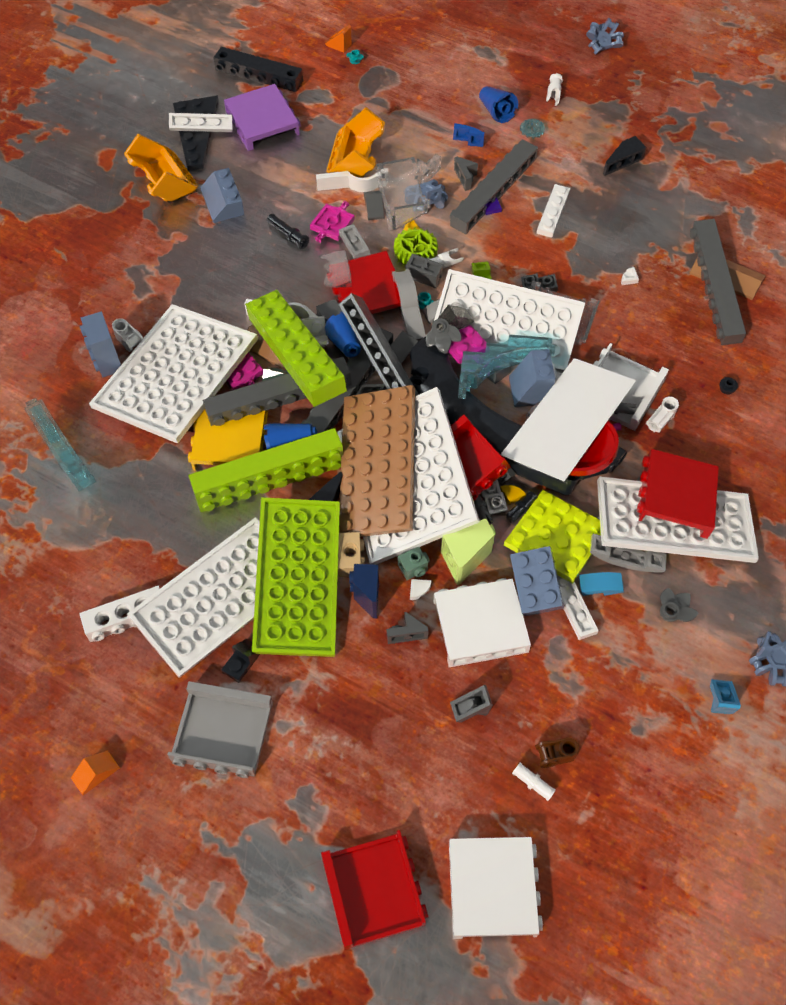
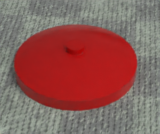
[569,421,619,476]

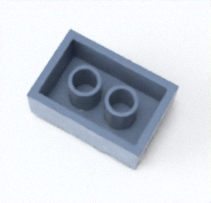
[80,311,121,378]
[510,546,564,616]

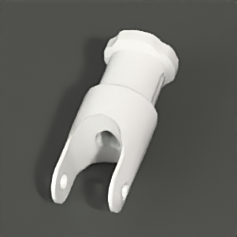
[546,73,563,106]
[427,248,464,269]

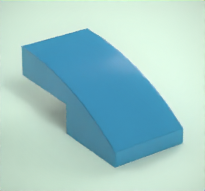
[579,572,624,596]

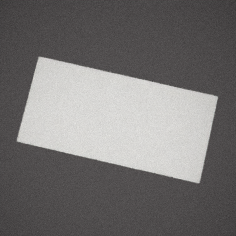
[501,358,636,481]

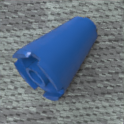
[479,86,518,123]
[324,312,361,357]
[264,423,318,450]

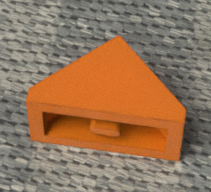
[325,25,352,53]
[71,751,120,796]

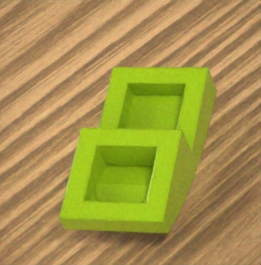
[471,262,492,280]

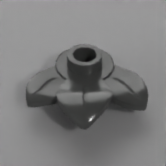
[426,318,462,354]
[660,588,698,622]

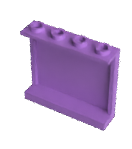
[224,84,301,151]

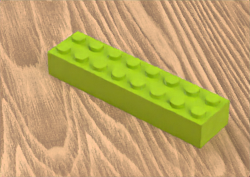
[245,290,347,407]
[188,428,343,512]

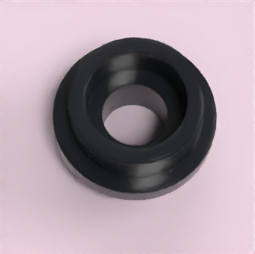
[719,377,738,395]

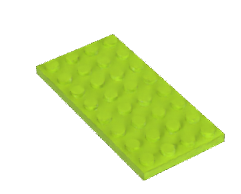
[252,497,340,657]

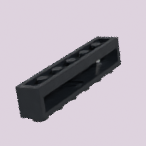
[213,47,303,92]

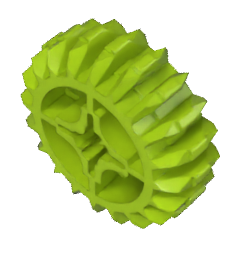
[393,227,438,266]

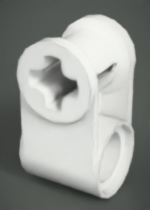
[112,318,144,352]

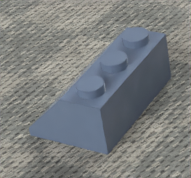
[200,168,244,223]

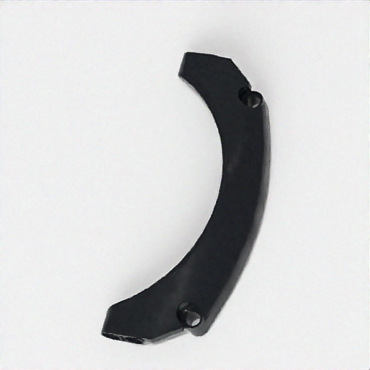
[410,337,627,495]

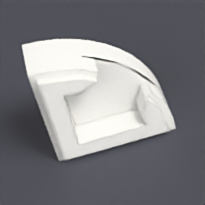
[621,267,639,285]
[410,579,431,600]

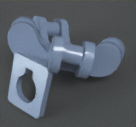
[586,18,624,55]
[405,179,448,214]
[749,631,786,687]

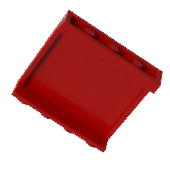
[327,251,401,314]
[451,415,511,501]
[637,449,719,539]
[321,830,429,950]

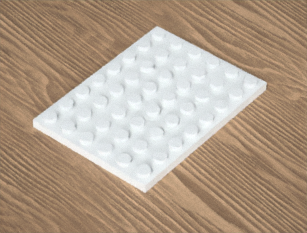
[89,304,258,444]
[337,387,480,565]

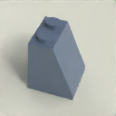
[509,349,556,407]

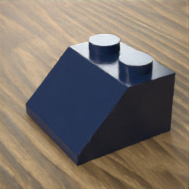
[349,564,379,618]

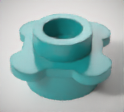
[346,50,364,64]
[417,292,434,309]

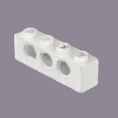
[79,586,160,642]

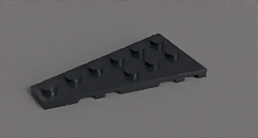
[173,95,219,171]

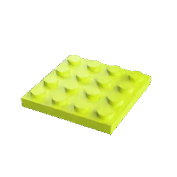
[504,490,601,584]

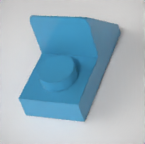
[710,679,741,714]

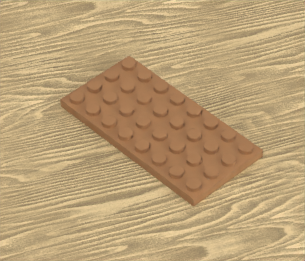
[339,385,415,537]

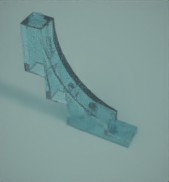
[458,334,555,399]
[24,398,96,491]

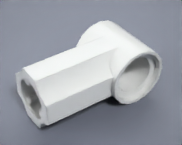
[646,397,679,432]

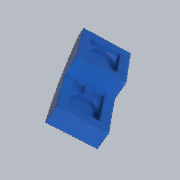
[453,123,484,147]

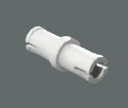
[512,762,556,801]

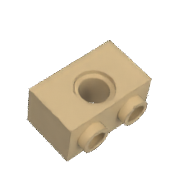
[338,532,365,577]

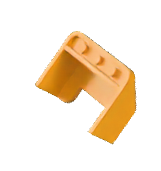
[326,107,385,178]
[124,133,199,202]

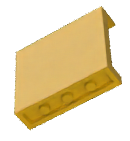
[188,409,268,470]

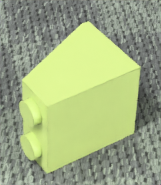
[441,519,496,585]

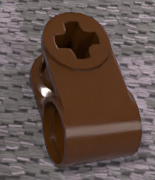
[535,738,579,768]

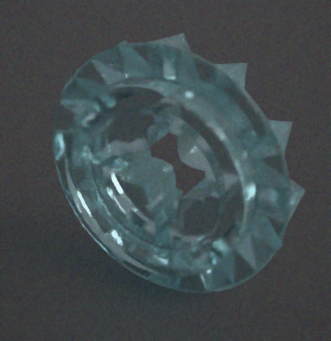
[520,119,545,139]

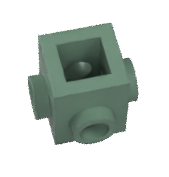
[398,547,430,580]

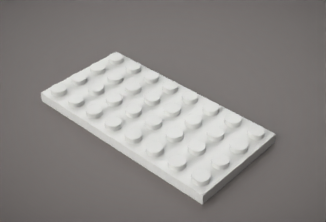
[431,269,585,371]
[597,476,759,563]
[127,517,260,678]

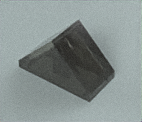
[437,304,474,330]

